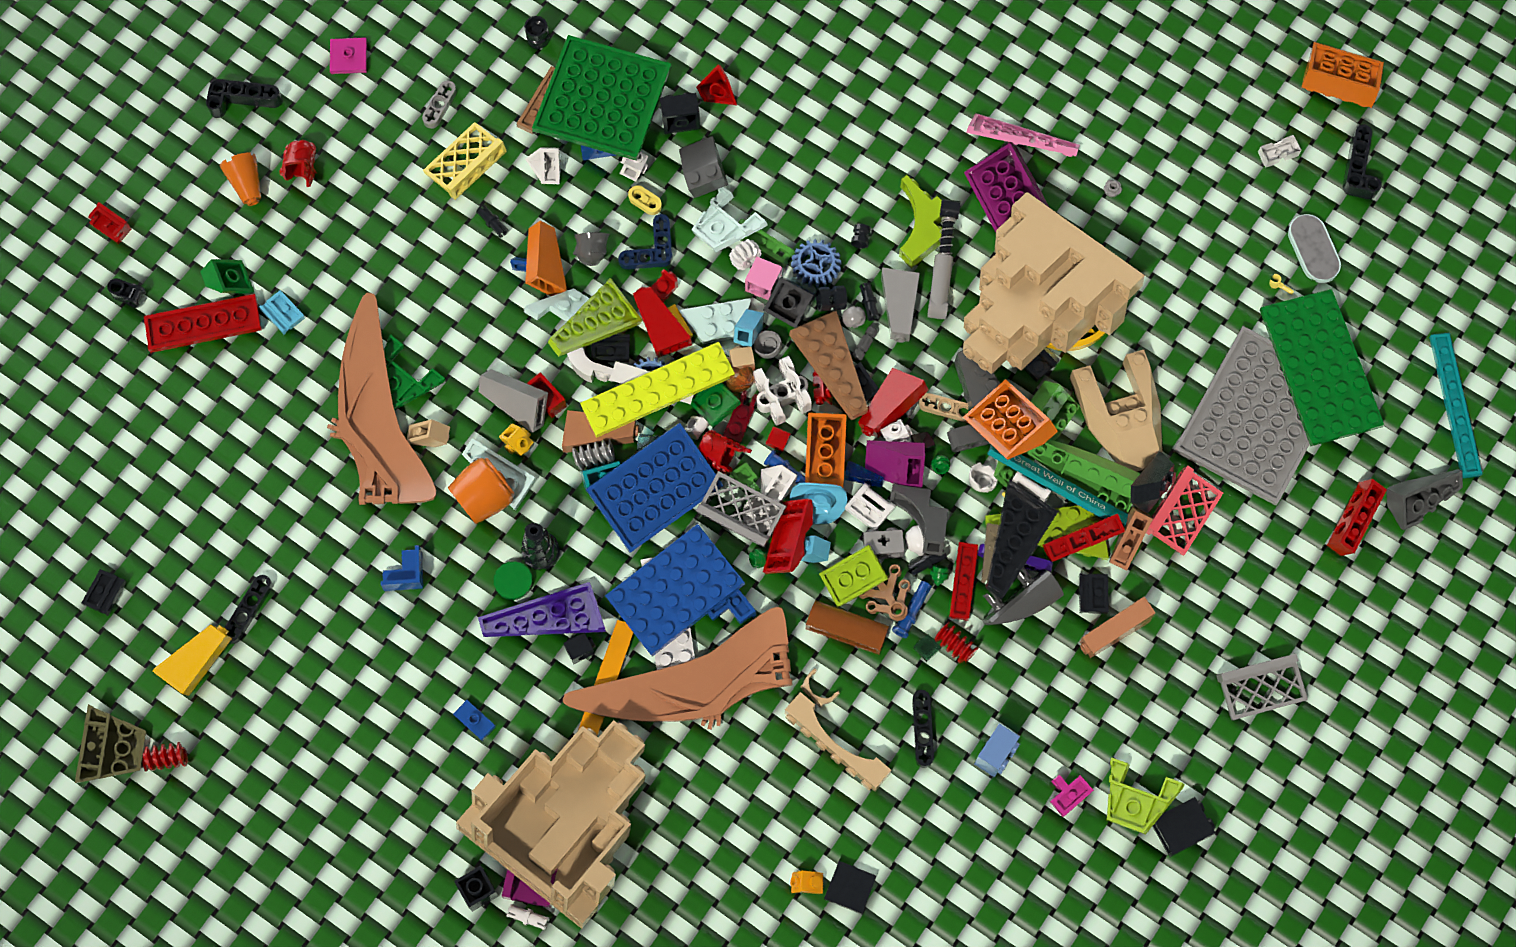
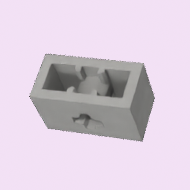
[863,528,904,559]

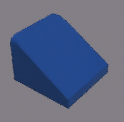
[510,257,527,272]

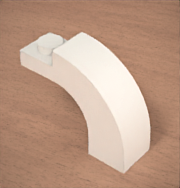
[567,346,613,383]

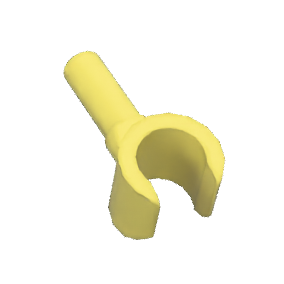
[1269,274,1294,295]

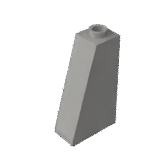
[881,268,919,343]
[479,369,548,432]

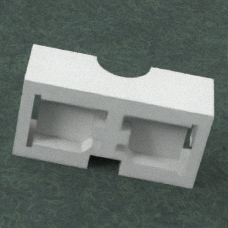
[1258,135,1301,168]

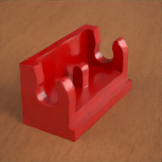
[88,202,132,244]

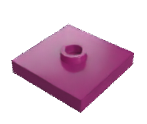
[330,38,367,74]

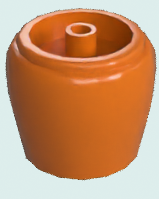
[448,458,515,524]

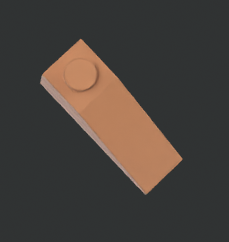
[1109,506,1153,570]

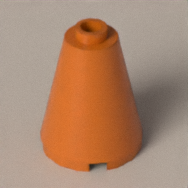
[220,152,261,206]

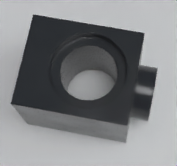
[563,633,596,665]

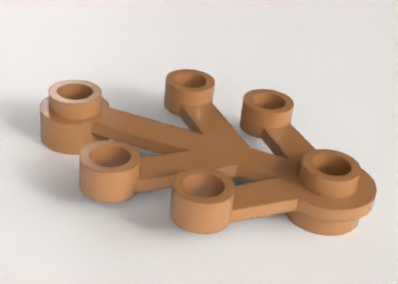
[859,564,912,621]

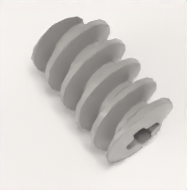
[572,439,615,470]

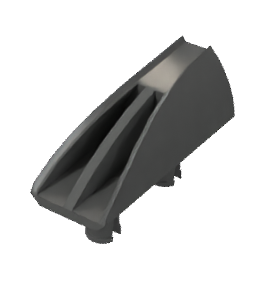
[982,567,1064,625]

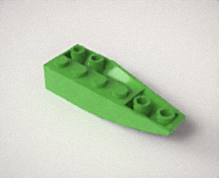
[993,380,1080,487]
[1027,440,1141,514]

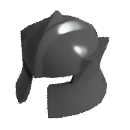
[573,232,610,266]

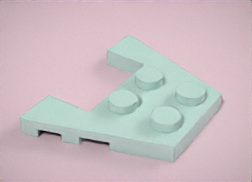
[692,187,768,252]
[524,288,589,349]

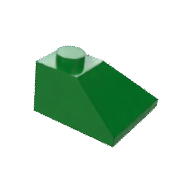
[200,259,254,294]

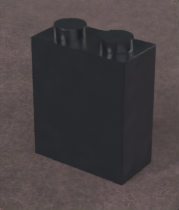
[1152,797,1215,858]

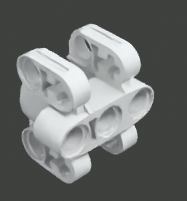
[753,356,812,426]

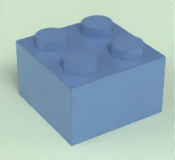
[975,723,1020,777]

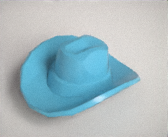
[790,483,847,525]

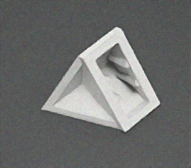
[525,148,561,184]
[761,465,798,508]

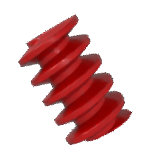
[934,622,979,663]
[142,742,188,772]

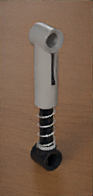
[927,199,960,320]

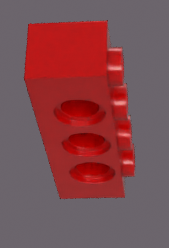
[1327,479,1387,556]

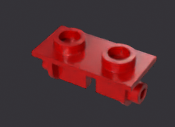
[813,370,833,405]

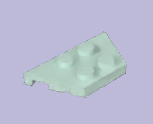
[680,298,751,344]

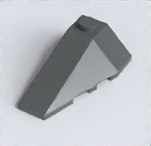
[1386,469,1463,530]

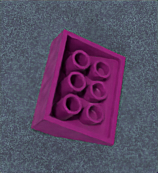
[964,143,1050,232]

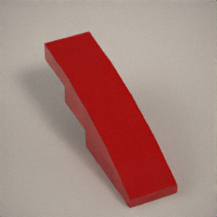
[1042,514,1125,562]

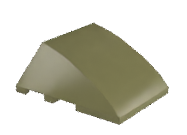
[75,704,146,783]

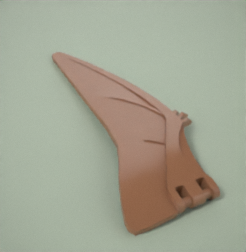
[327,293,436,505]
[563,607,793,730]

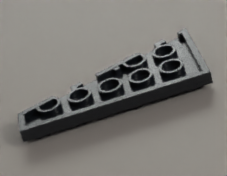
[986,479,1059,599]

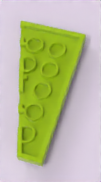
[548,278,643,357]
[985,506,1109,561]

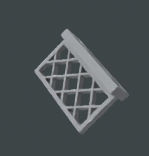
[696,471,786,548]
[1216,654,1308,720]

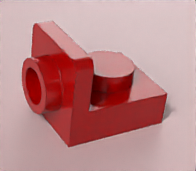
[651,269,678,303]

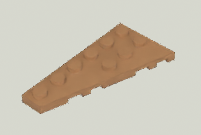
[789,311,868,420]

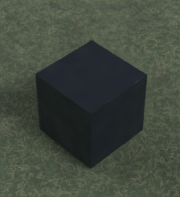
[454,866,499,912]

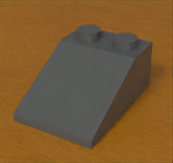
[679,136,728,198]

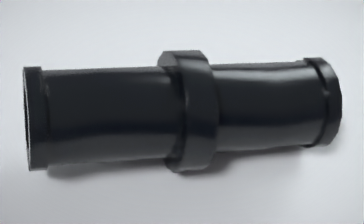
[476,205,509,238]
[859,283,879,321]
[907,550,947,577]

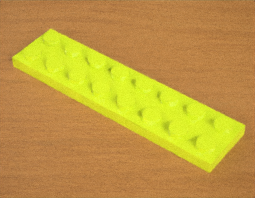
[580,342,735,438]

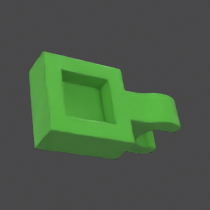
[731,463,760,495]

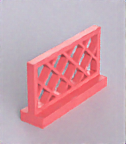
[1146,465,1223,556]

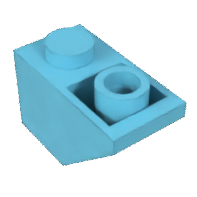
[801,535,831,563]

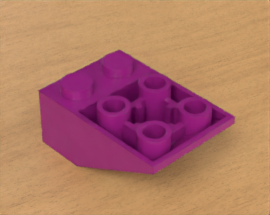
[865,440,925,488]

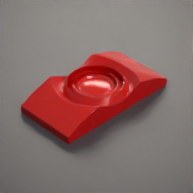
[763,499,813,574]

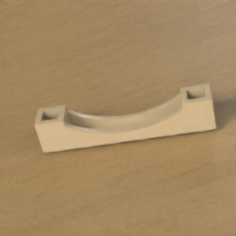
[785,692,891,791]

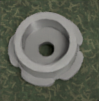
[1104,180,1122,197]

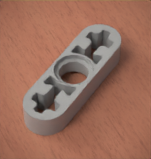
[422,80,457,129]

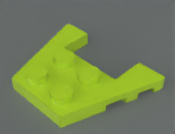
[1107,758,1185,835]

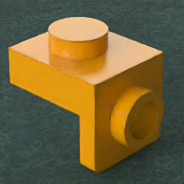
[790,870,823,894]

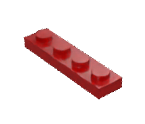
[949,542,978,621]

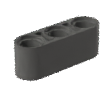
[947,425,990,452]

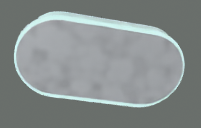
[1288,214,1341,283]

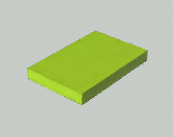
[819,545,889,608]

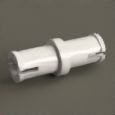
[507,904,549,930]

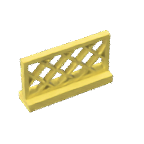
[423,122,507,200]

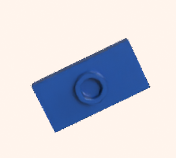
[453,700,496,741]

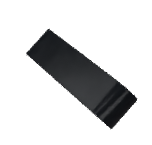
[206,79,283,118]
[1343,124,1382,199]

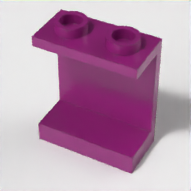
[502,869,557,908]

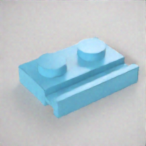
[259,290,305,335]

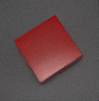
[766,426,791,452]

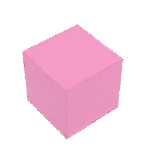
[745,257,782,300]

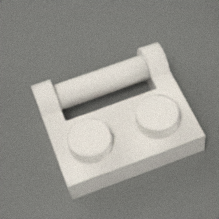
[1012,471,1051,503]
[845,483,896,529]

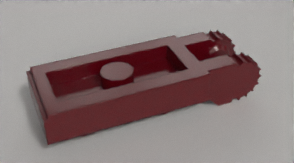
[723,390,758,444]

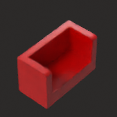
[526,372,567,418]

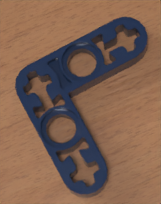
[618,214,672,269]

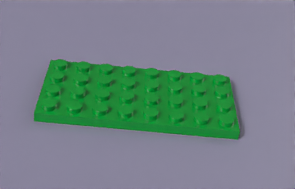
[1260,289,1384,447]

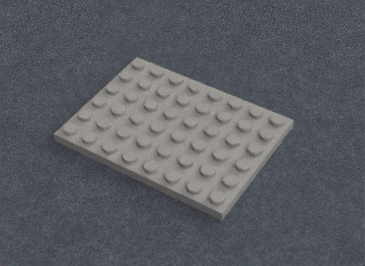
[1173,326,1310,506]

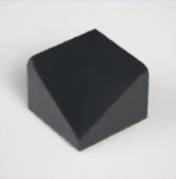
[910,432,936,453]

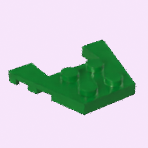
[384,334,446,410]

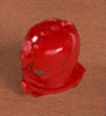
[280,140,316,187]
[698,430,752,475]

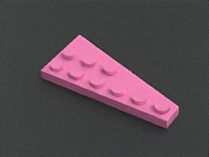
[966,113,1080,157]

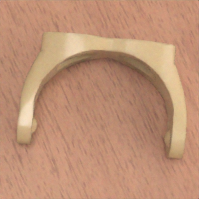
[801,668,840,707]

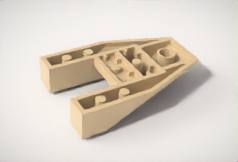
[1069,350,1162,472]

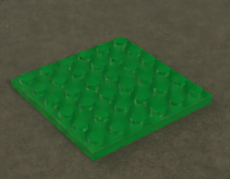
[532,35,672,161]

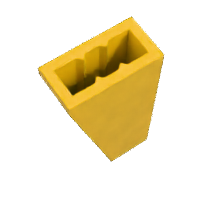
[153,625,232,696]

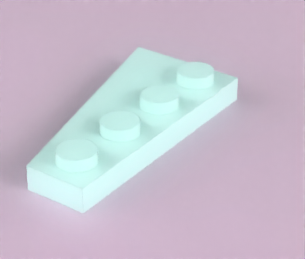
[462,438,536,511]

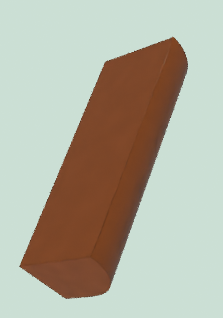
[805,600,889,655]

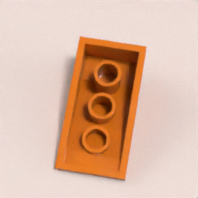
[805,413,846,488]

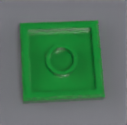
[689,382,741,428]

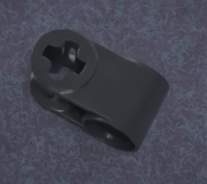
[107,278,147,308]

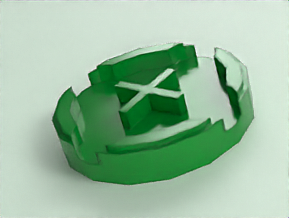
[494,561,533,600]

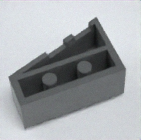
[954,350,1000,412]

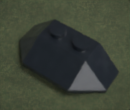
[1130,452,1176,513]

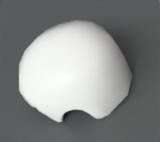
[969,463,998,493]
[905,525,927,556]

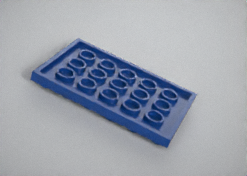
[585,423,723,553]
[605,524,745,657]

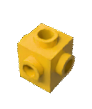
[499,424,534,456]

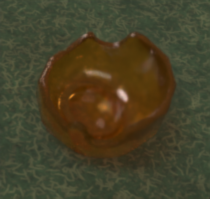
[726,366,754,392]

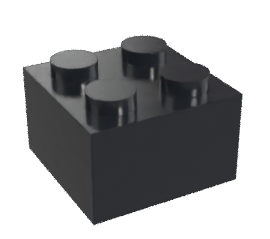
[660,92,700,134]
[763,277,817,328]

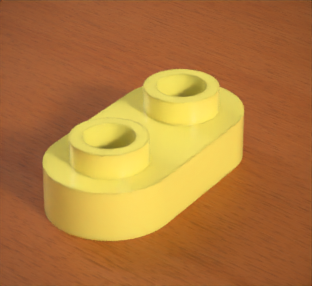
[628,186,662,215]

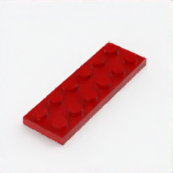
[144,294,262,353]

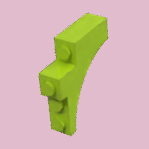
[899,175,942,269]

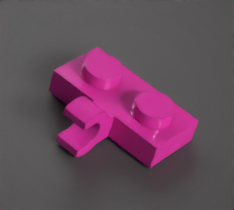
[1050,775,1094,817]

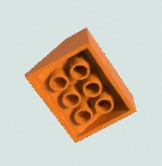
[1301,42,1384,108]
[963,379,1058,460]

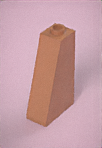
[562,410,639,453]
[1080,596,1155,658]

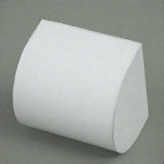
[684,416,709,440]

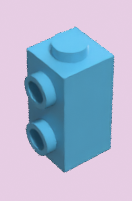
[734,309,764,347]

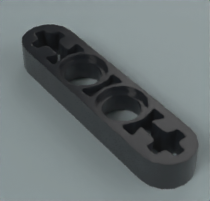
[224,575,273,644]
[912,690,934,768]

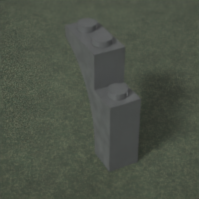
[890,484,948,556]

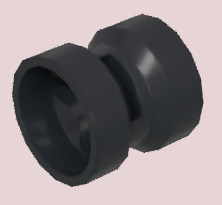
[851,224,872,249]

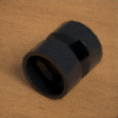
[524,16,550,49]
[816,286,847,312]

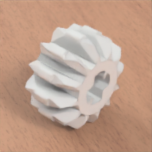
[729,239,762,270]

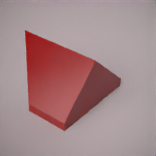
[696,64,737,106]

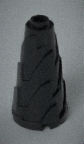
[521,523,561,571]

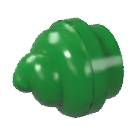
[931,455,951,474]
[749,549,767,568]
[930,565,950,586]

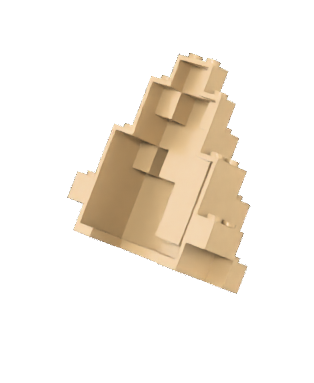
[963,192,1145,374]
[456,720,646,929]

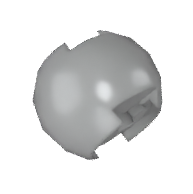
[842,306,866,328]

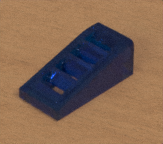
[845,461,884,487]

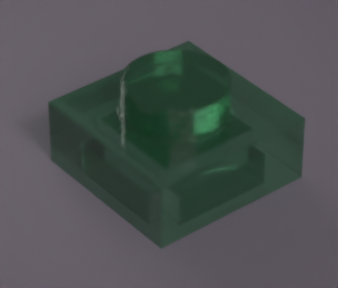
[913,634,941,662]

